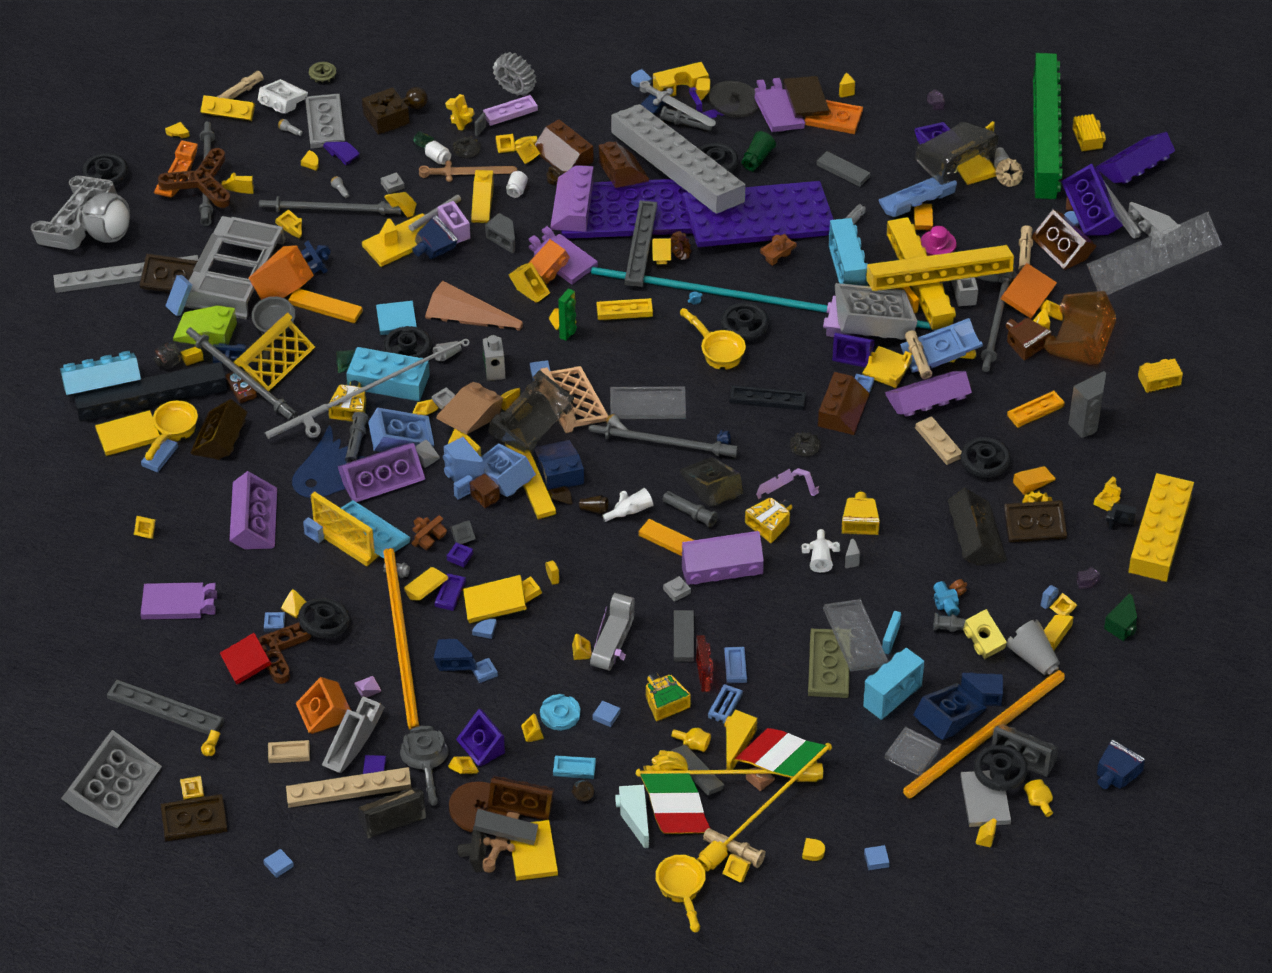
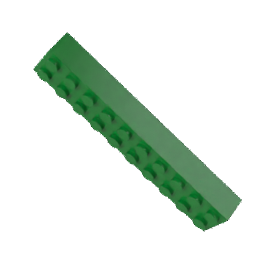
[1033,53,1062,199]

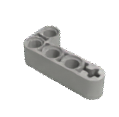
[590,593,635,671]

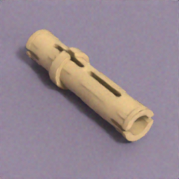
[217,71,264,99]
[1018,226,1033,271]
[905,330,932,379]

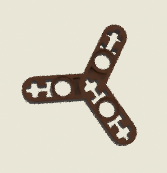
[158,148,230,208]

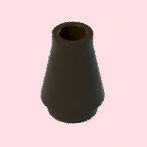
[579,495,609,514]

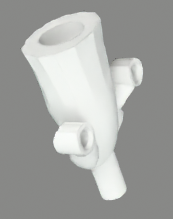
[602,488,653,522]
[802,529,840,572]

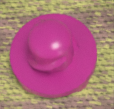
[921,226,956,256]

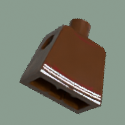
[1005,318,1051,361]

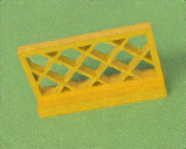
[234,312,315,391]
[311,492,379,566]

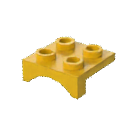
[862,346,912,388]

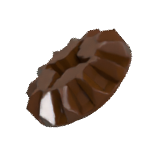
[671,231,691,260]

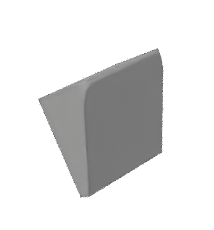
[845,539,860,568]

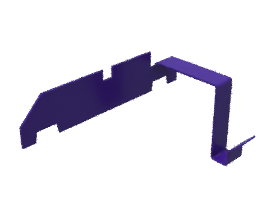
[689,87,740,118]

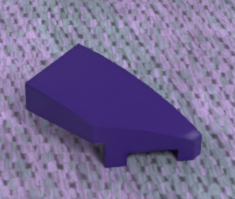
[323,142,360,166]

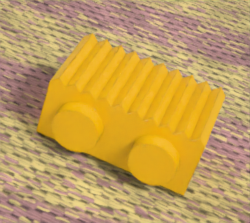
[1072,114,1106,151]
[1138,359,1183,393]

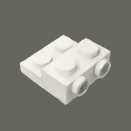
[258,79,308,113]

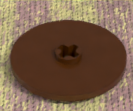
[449,782,508,834]

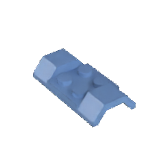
[879,175,957,217]
[900,318,983,373]

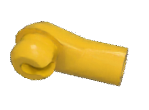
[514,136,537,150]
[201,730,221,756]

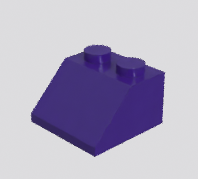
[832,333,874,368]

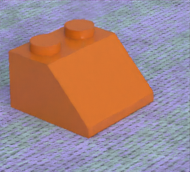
[296,677,350,734]

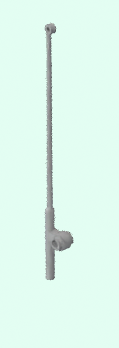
[265,339,469,439]

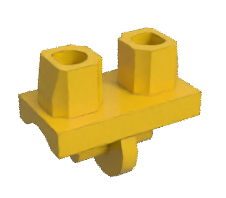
[445,94,475,130]

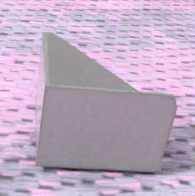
[415,440,440,468]

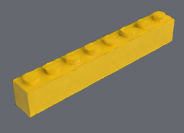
[887,217,956,330]
[867,245,1014,291]

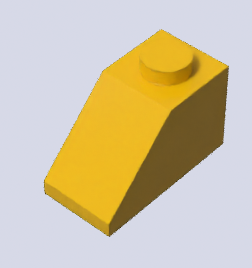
[652,239,671,264]
[509,262,550,303]

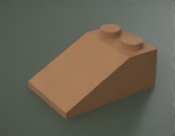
[437,382,503,435]

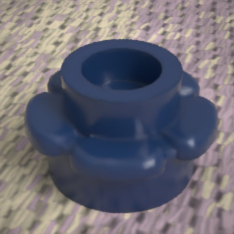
[717,430,731,445]

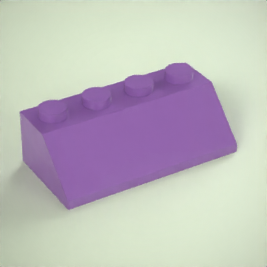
[551,166,594,232]
[885,371,972,417]
[338,443,425,502]
[230,471,277,549]
[682,531,764,585]

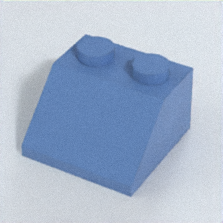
[443,437,484,482]

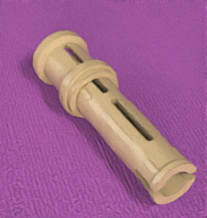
[703,828,765,868]

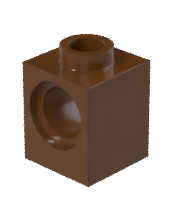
[470,473,500,508]

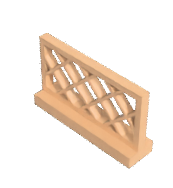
[538,366,608,433]

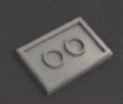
[960,770,1011,827]

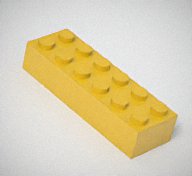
[1128,473,1194,582]

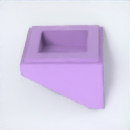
[355,676,381,698]

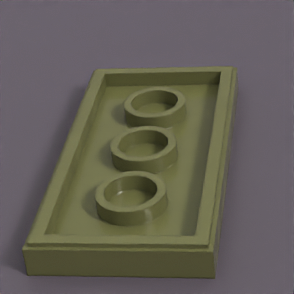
[808,629,850,698]

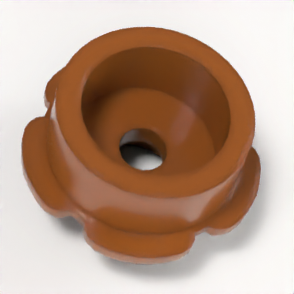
[949,579,968,597]

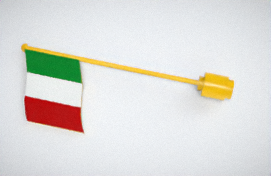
[697,728,832,871]
[636,761,823,834]

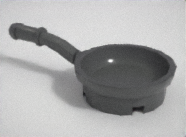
[252,296,295,366]
[400,726,449,806]

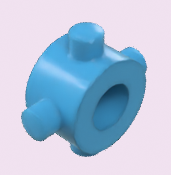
[688,292,703,304]

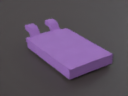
[754,78,805,132]
[529,226,598,285]
[141,583,217,619]

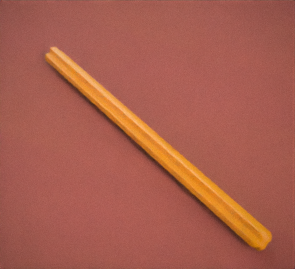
[383,548,419,730]
[903,670,1065,798]

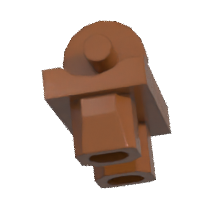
[760,234,797,265]
[411,515,447,551]

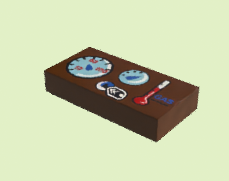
[225,372,257,404]

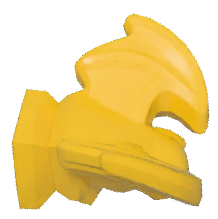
[643,750,688,771]

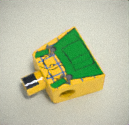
[646,673,690,721]

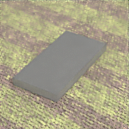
[305,94,345,148]

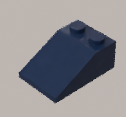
[533,440,584,491]
[913,683,987,740]

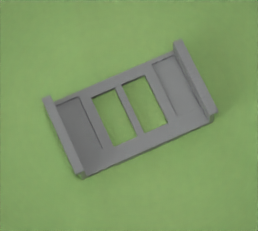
[185,216,286,319]

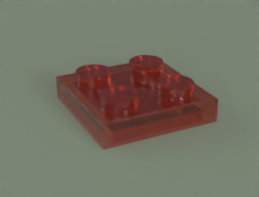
[696,635,713,692]

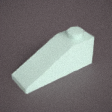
[615,785,649,848]

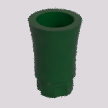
[741,131,776,171]

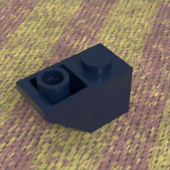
[961,673,1003,706]

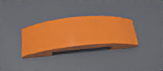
[154,140,198,197]

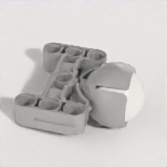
[31,176,130,250]

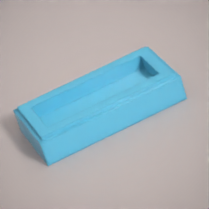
[882,611,901,654]
[553,756,596,779]

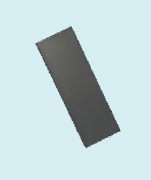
[817,151,870,187]
[674,610,694,662]
[671,745,724,795]
[473,809,538,845]

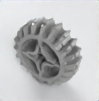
[493,52,537,96]

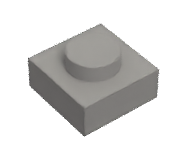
[381,172,404,194]
[432,387,455,410]
[663,576,691,602]

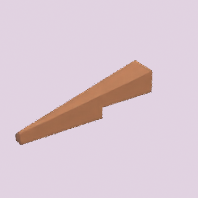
[425,281,523,331]

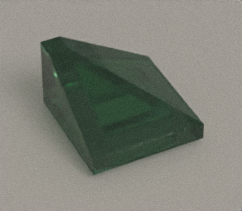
[413,131,434,148]
[336,350,355,373]

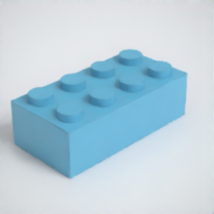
[829,218,868,286]
[346,347,430,401]
[60,351,141,395]

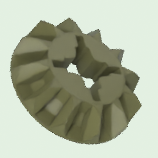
[309,62,336,83]

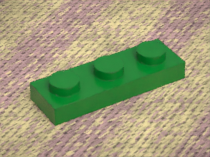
[559,288,577,341]

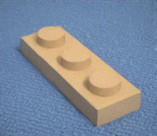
[915,416,961,465]

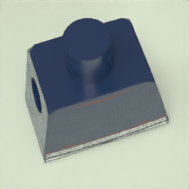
[412,215,458,259]
[1097,740,1145,789]

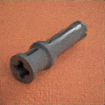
[660,106,713,132]
[345,412,369,463]
[663,491,718,528]
[933,613,985,633]

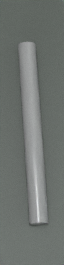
[409,195,461,231]

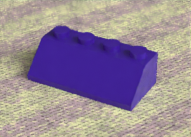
[1096,132,1175,184]
[1061,164,1123,236]

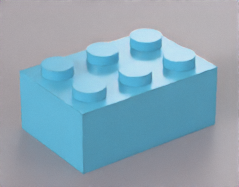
[863,648,924,720]

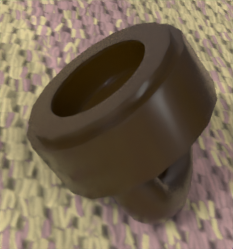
[547,167,564,185]
[571,780,594,801]

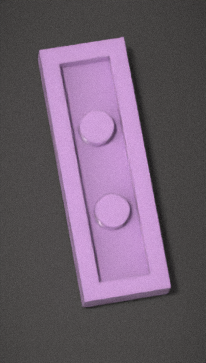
[483,95,538,126]

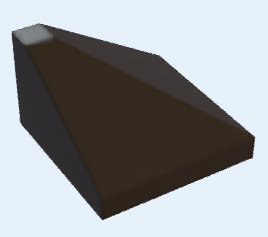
[548,486,572,504]

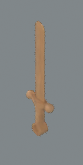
[419,160,517,182]
[483,812,520,872]

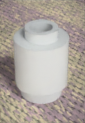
[425,141,451,164]
[506,171,528,198]

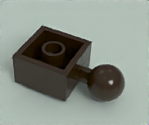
[362,87,428,135]

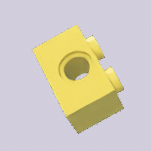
[963,609,1007,659]

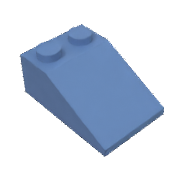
[368,408,434,452]
[481,443,536,497]

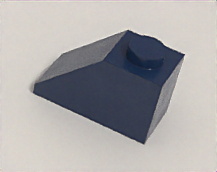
[434,639,477,671]

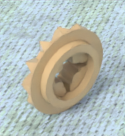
[996,158,1024,187]

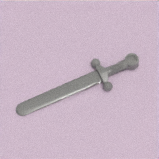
[640,81,716,126]

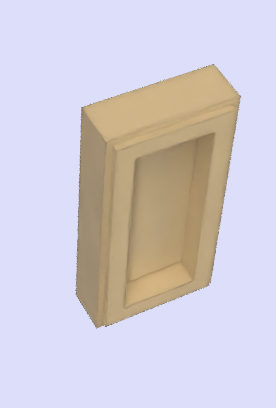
[268,740,310,763]

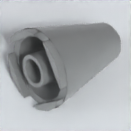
[1006,620,1060,675]

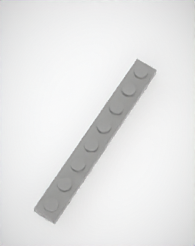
[53,255,199,293]

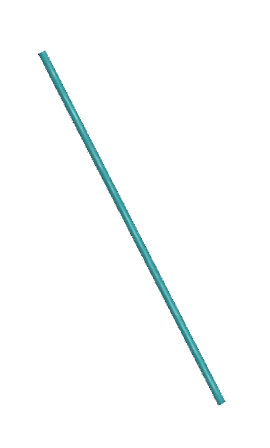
[591,267,942,331]

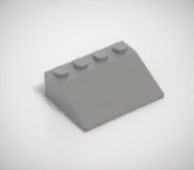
[835,283,918,340]
[61,730,162,828]

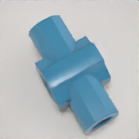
[933,581,960,616]

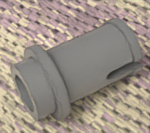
[383,563,410,578]

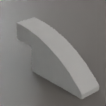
[322,696,385,773]

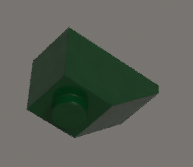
[1104,593,1137,641]

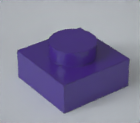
[447,542,473,567]

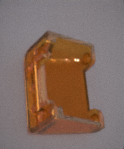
[1044,291,1116,365]

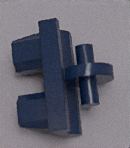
[301,241,331,274]
[213,343,246,366]

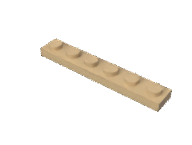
[286,767,412,808]

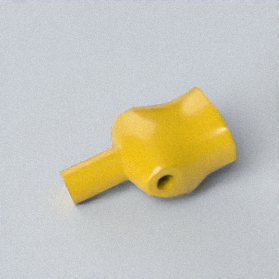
[671,728,711,752]
[1024,779,1053,817]

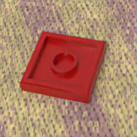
[220,633,271,685]

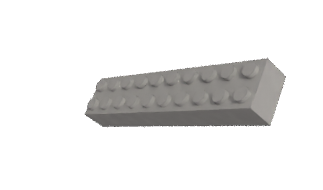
[611,104,746,214]

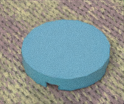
[540,694,580,730]

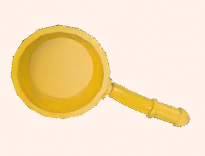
[680,308,746,369]
[145,400,198,461]
[656,855,706,932]

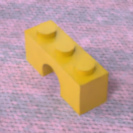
[653,62,709,97]

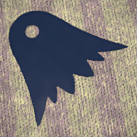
[292,425,365,498]

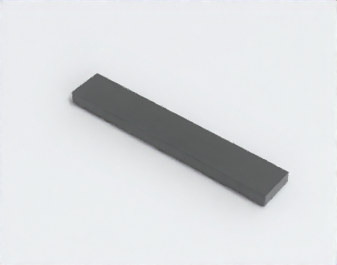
[625,200,657,287]
[107,680,224,735]

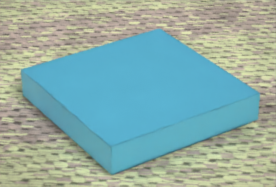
[376,301,417,335]

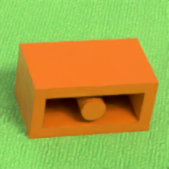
[529,239,570,285]

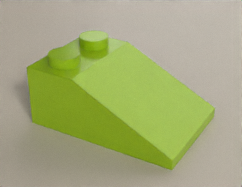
[173,305,237,345]

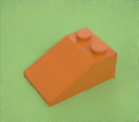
[249,246,314,300]

